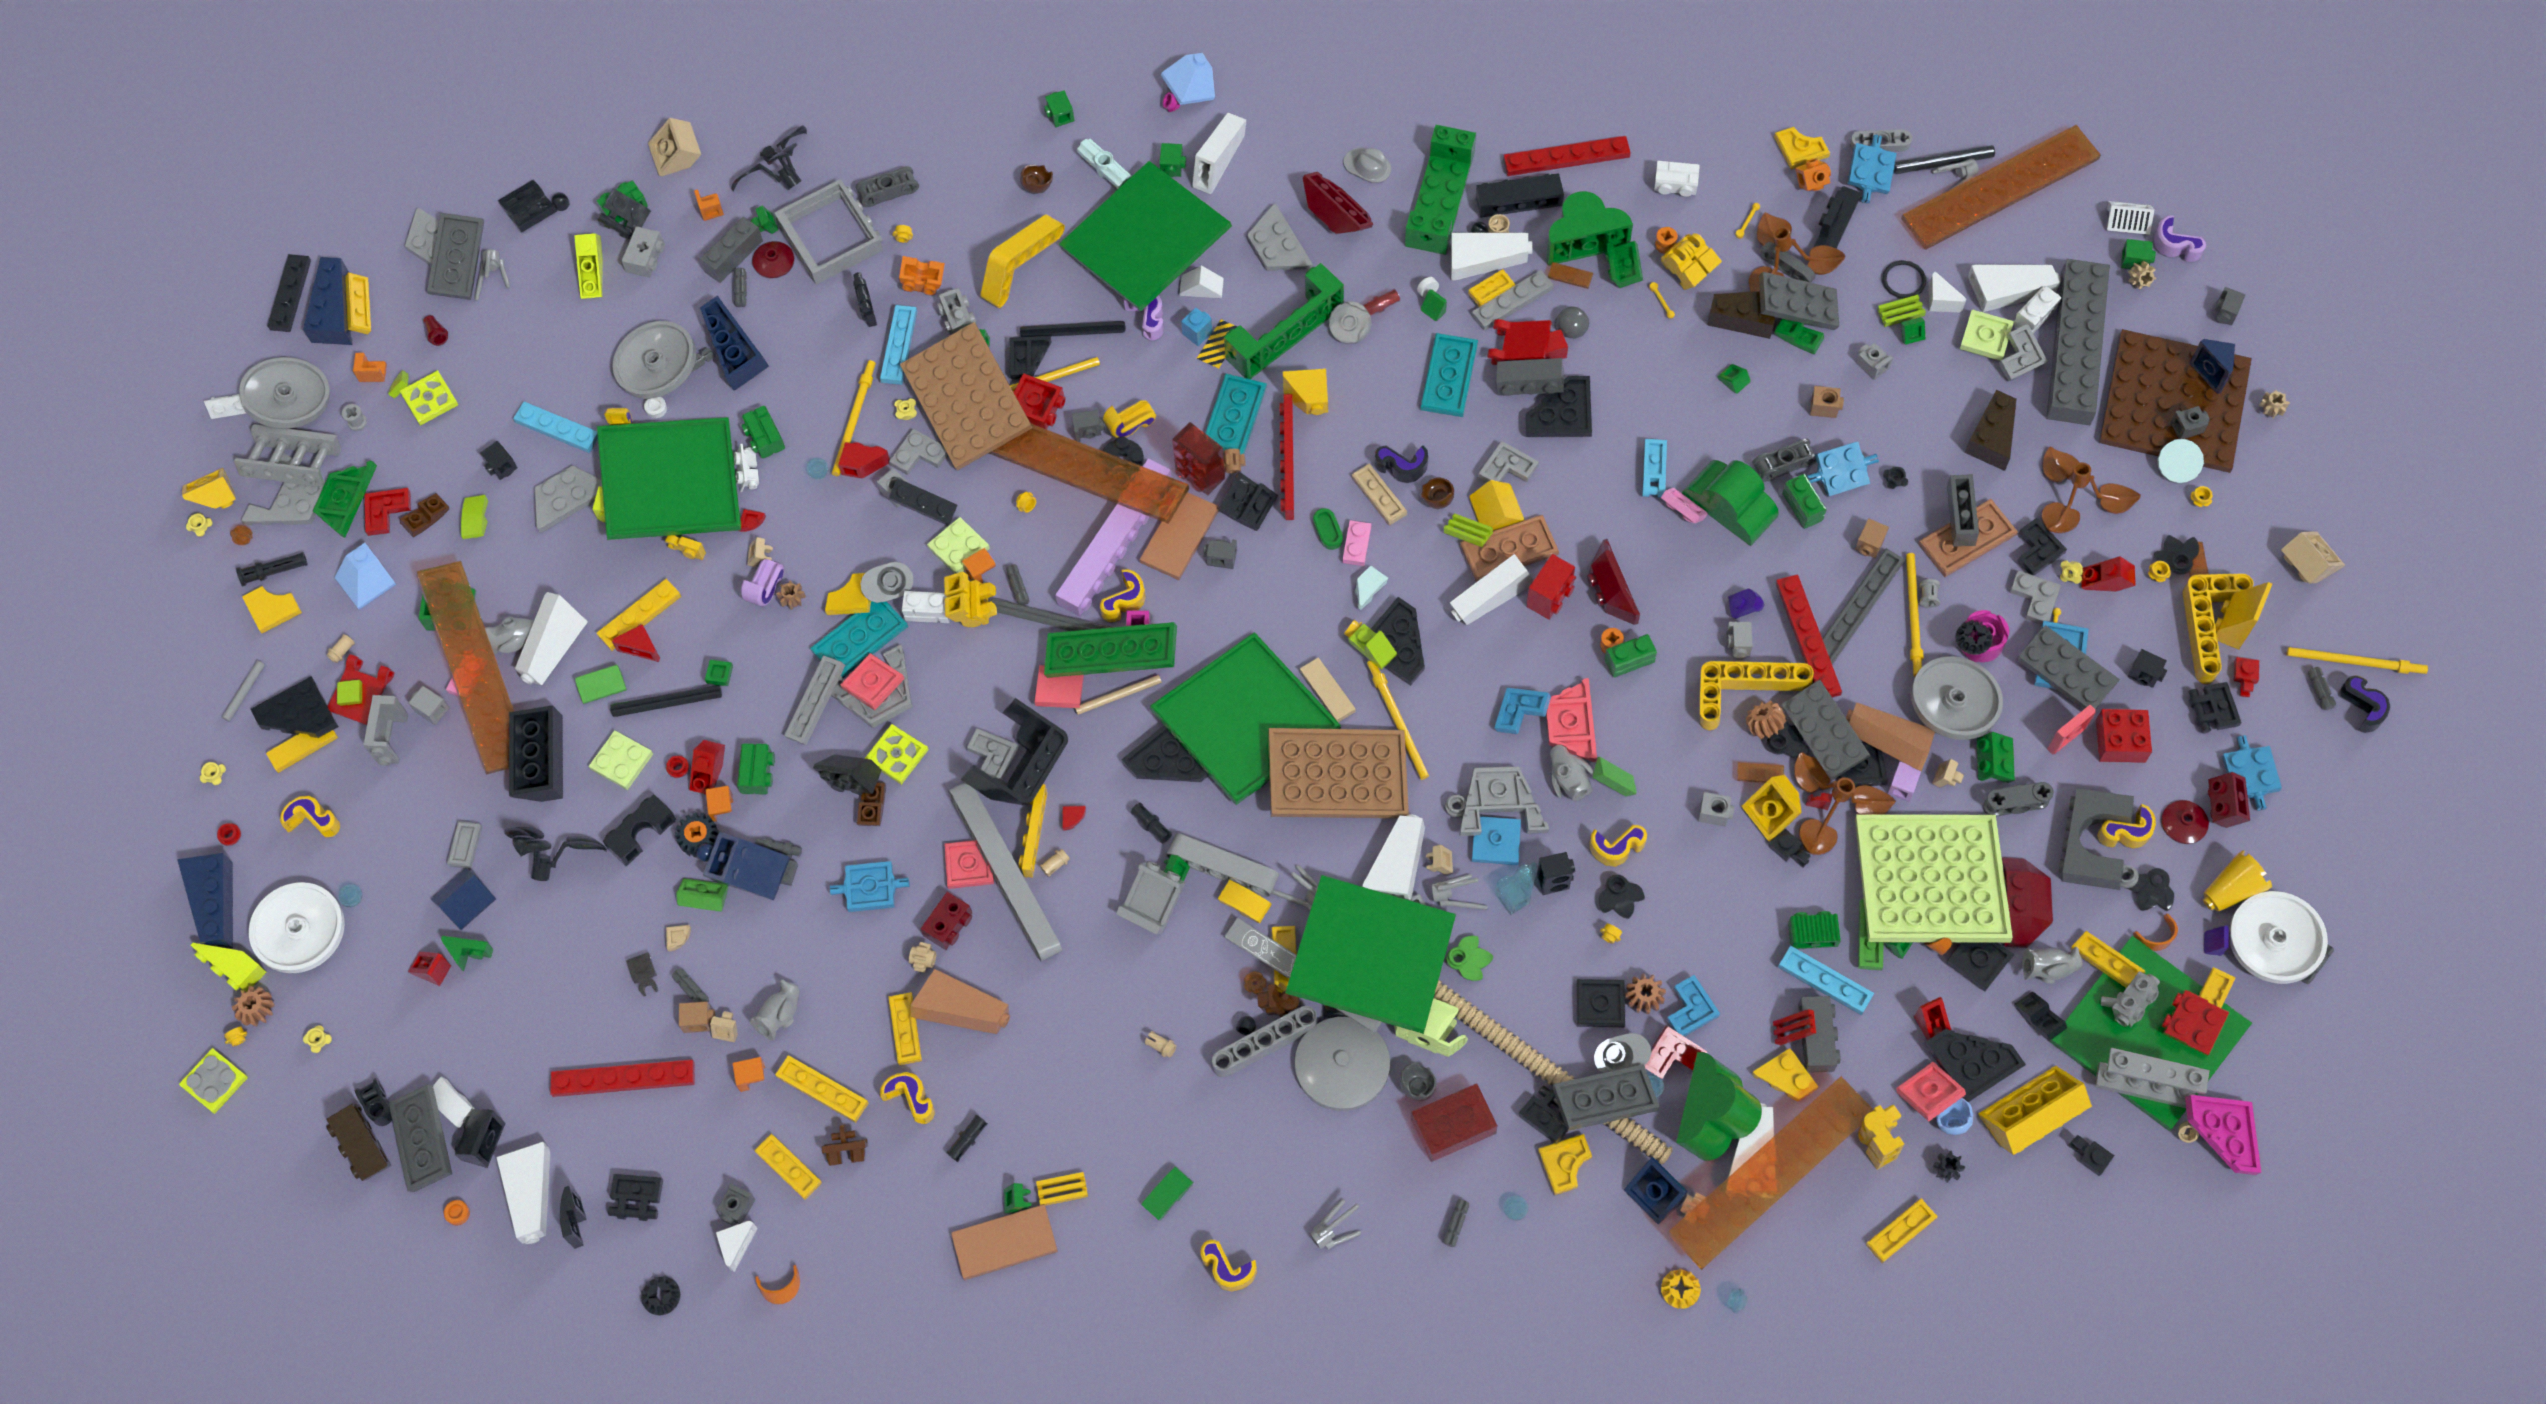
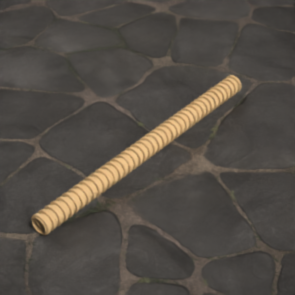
[1434,980,1673,1165]

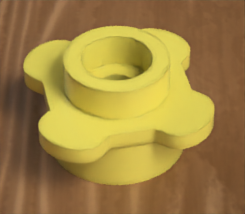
[895,398,917,420]
[186,513,213,537]
[2060,560,2083,584]
[200,762,226,785]
[303,1025,332,1053]

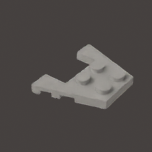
[241,453,325,526]
[831,644,913,728]
[1459,767,1549,836]

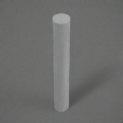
[222,661,265,722]

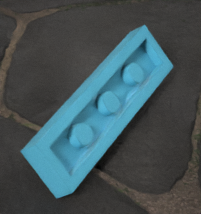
[880,305,918,385]
[513,402,598,453]
[1778,946,1874,1015]

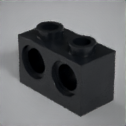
[1537,852,1575,895]

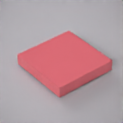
[840,653,904,710]
[1035,665,1084,708]
[2047,705,2096,755]
[945,840,994,889]
[1896,1062,1966,1122]

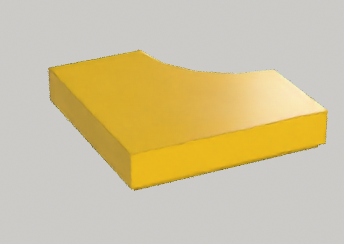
[1774,127,1830,169]
[825,573,871,615]
[242,586,302,634]
[1538,1134,1592,1195]

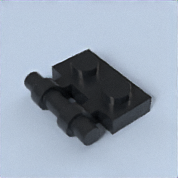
[597,188,651,239]
[853,272,877,327]
[2188,682,2242,734]
[1518,1085,1568,1145]
[608,1174,663,1221]

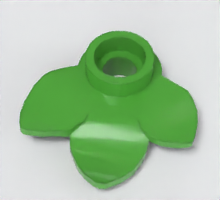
[1446,936,1493,981]

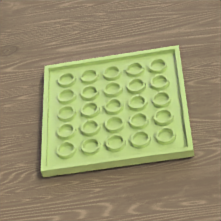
[1855,815,2013,943]

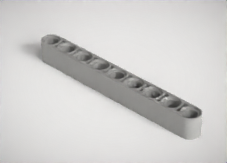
[948,783,1062,961]

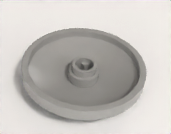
[613,321,696,399]
[239,357,330,429]
[1911,656,2003,740]
[1295,1017,1390,1111]

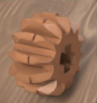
[1745,701,1786,739]
[1625,973,1666,1015]
[232,986,275,1027]

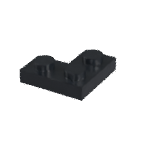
[2017,518,2067,576]

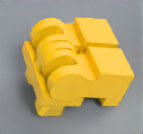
[1661,233,1722,290]
[944,572,997,628]
[1858,1104,1904,1170]

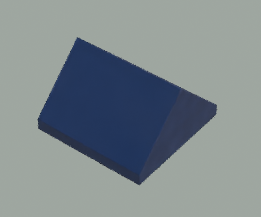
[2189,339,2235,394]
[431,868,496,930]
[1624,1157,1688,1225]

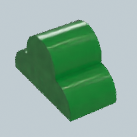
[1546,191,1633,266]
[1682,460,1779,546]
[1676,1052,1762,1161]

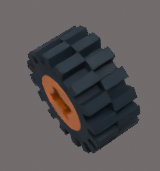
[675,813,719,858]

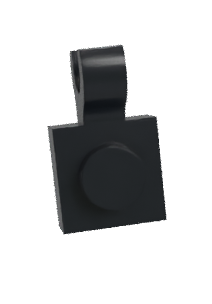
[1769,829,1811,868]
[2068,1135,2115,1176]

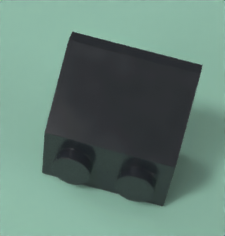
[455,1109,506,1168]

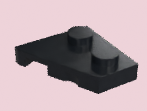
[1010,336,1052,379]

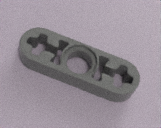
[1759,242,1816,283]

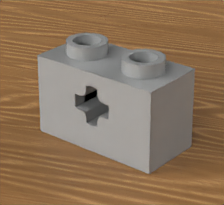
[622,226,665,278]

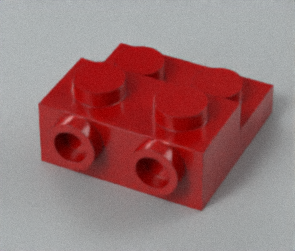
[1014,373,1066,431]
[2161,990,2229,1056]

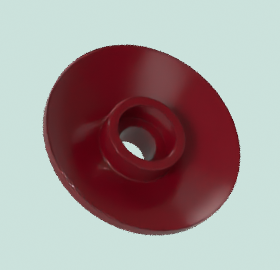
[752,241,795,278]
[2161,800,2209,844]

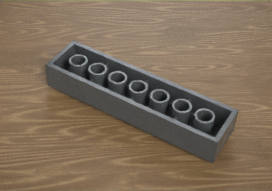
[2046,259,2110,426]

